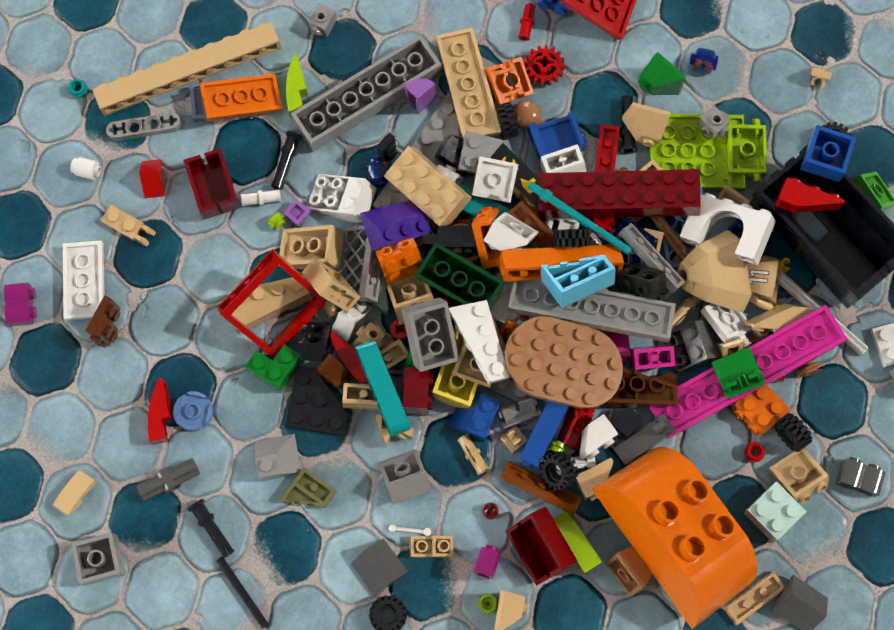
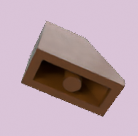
[317,354,351,391]

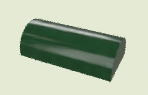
[414,242,505,311]

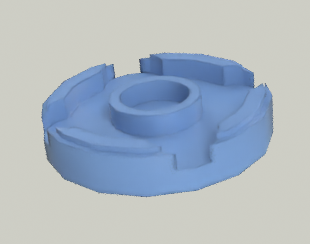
[173,391,214,432]

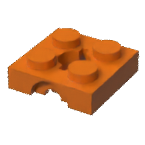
[484,57,534,105]

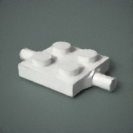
[700,303,752,349]

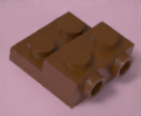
[85,295,121,348]

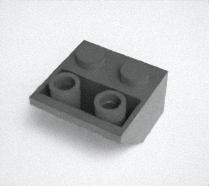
[666,320,721,373]

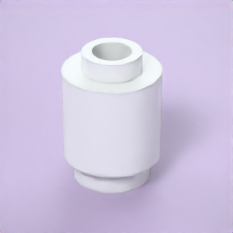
[70,157,101,180]

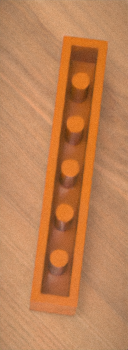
[499,244,624,282]

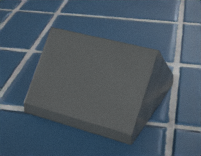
[351,539,408,597]
[772,575,828,630]

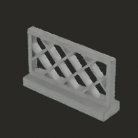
[609,223,685,301]
[338,225,382,303]

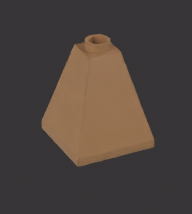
[605,547,653,597]

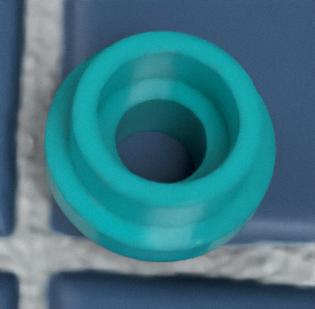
[68,79,88,98]

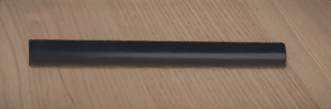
[216,557,269,629]

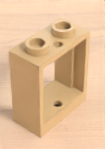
[302,257,360,312]

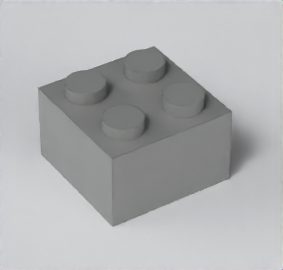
[71,532,126,586]

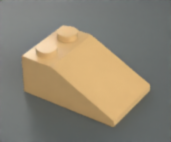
[278,225,345,271]

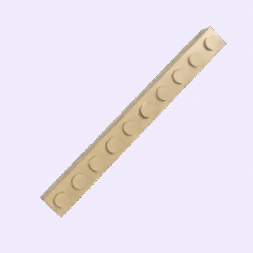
[92,22,281,116]

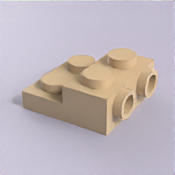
[769,448,829,504]

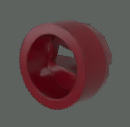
[482,503,499,520]

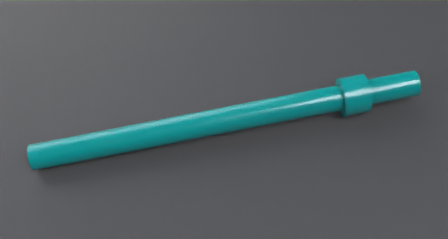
[528,182,632,255]

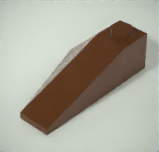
[594,367,678,409]

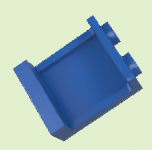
[527,111,587,163]

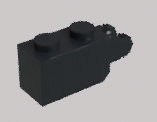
[421,225,477,258]

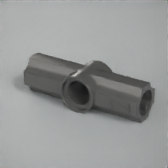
[137,458,200,502]

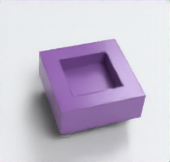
[283,199,311,227]

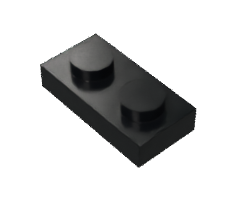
[376,132,397,163]

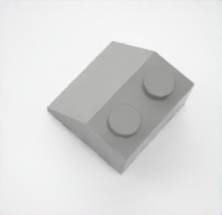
[379,449,432,505]

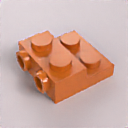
[375,237,422,285]
[732,385,791,437]

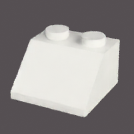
[483,212,539,251]

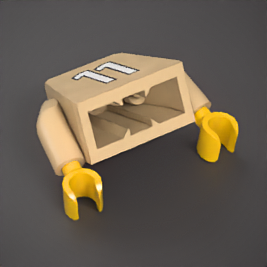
[746,255,791,312]

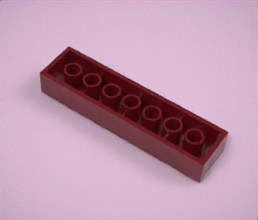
[538,169,701,219]

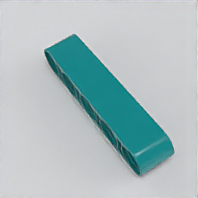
[355,339,411,437]

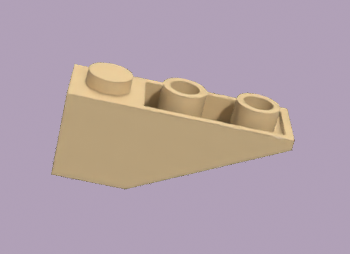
[745,304,812,333]

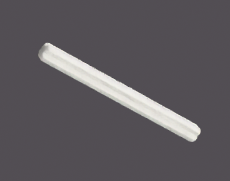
[779,271,868,355]

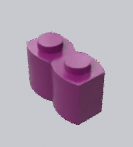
[4,283,37,326]
[474,544,501,580]

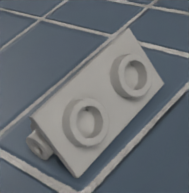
[498,397,542,428]

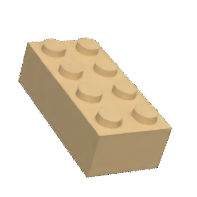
[384,146,472,226]

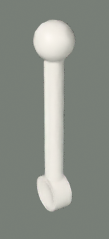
[388,524,431,536]

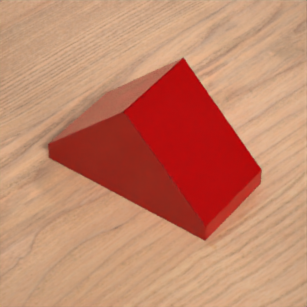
[139,159,164,199]

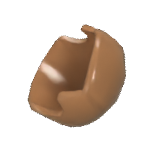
[513,100,542,130]

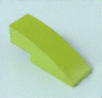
[286,54,308,118]
[554,512,602,575]

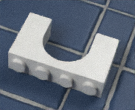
[680,193,776,265]

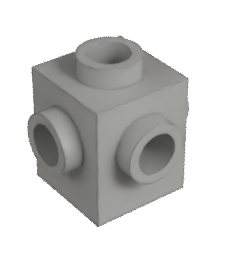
[697,105,730,140]

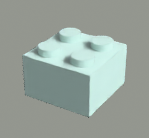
[743,481,807,543]

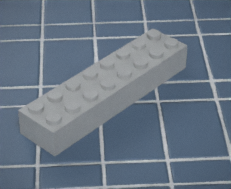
[291,35,442,152]

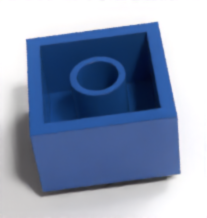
[800,125,856,182]

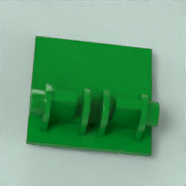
[711,347,766,400]

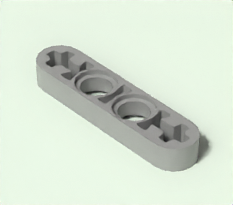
[106,113,182,141]

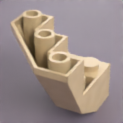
[677,230,752,312]

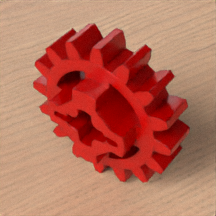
[524,45,565,86]

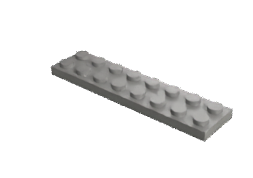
[507,280,676,343]

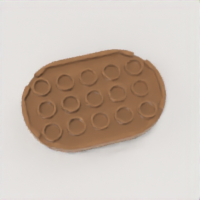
[505,316,623,409]

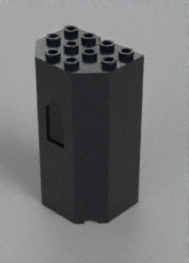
[749,145,894,309]

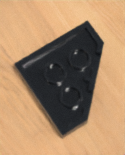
[285,368,349,437]

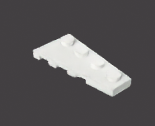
[449,300,509,384]

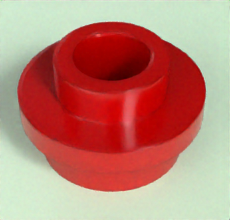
[744,442,765,463]

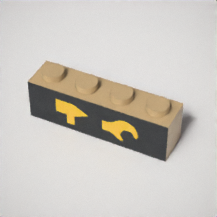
[490,143,538,213]

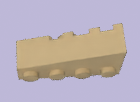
[228,275,312,335]

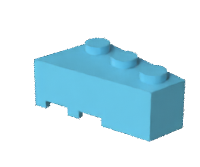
[541,255,615,308]

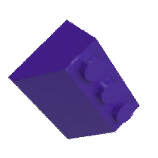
[360,200,432,251]

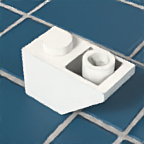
[331,301,373,341]
[579,414,618,461]

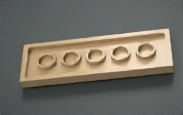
[436,27,501,141]

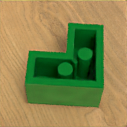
[245,344,303,393]

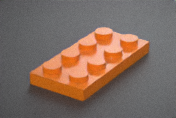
[199,74,283,121]

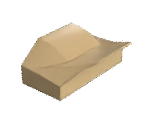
[379,339,408,370]

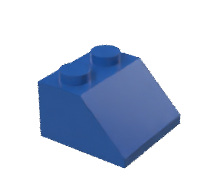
[448,392,501,442]

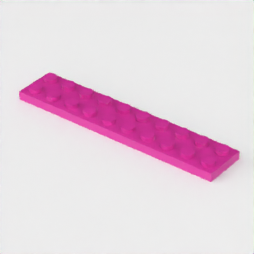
[649,305,848,439]

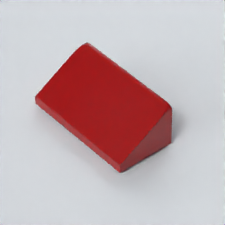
[557,407,593,451]

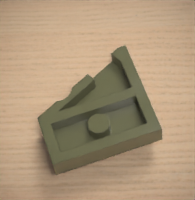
[281,467,337,508]

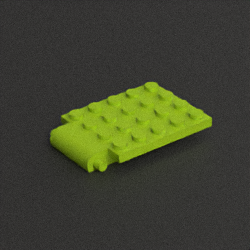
[650,113,767,190]

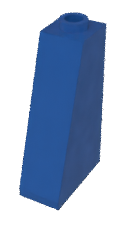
[519,401,570,468]

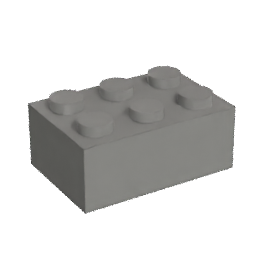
[401,298,460,372]

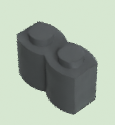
[836,457,886,497]

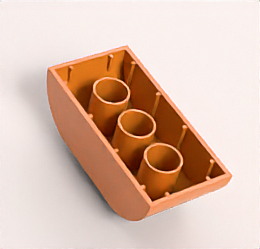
[592,447,757,629]

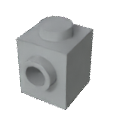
[309,3,337,37]

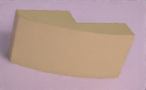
[53,470,96,517]
[409,536,453,558]

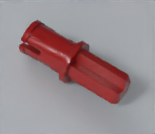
[518,3,536,41]

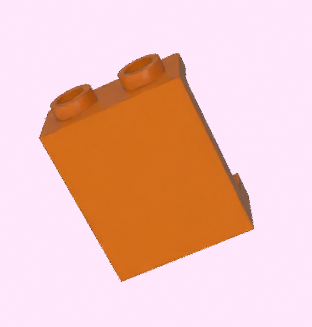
[471,207,508,269]

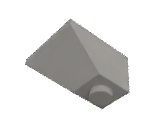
[255,434,301,481]

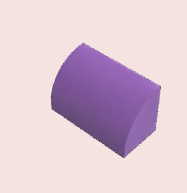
[405,78,436,114]

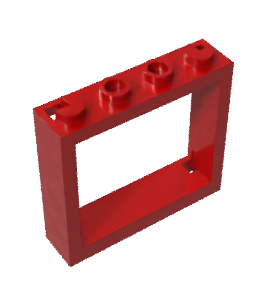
[217,249,327,358]

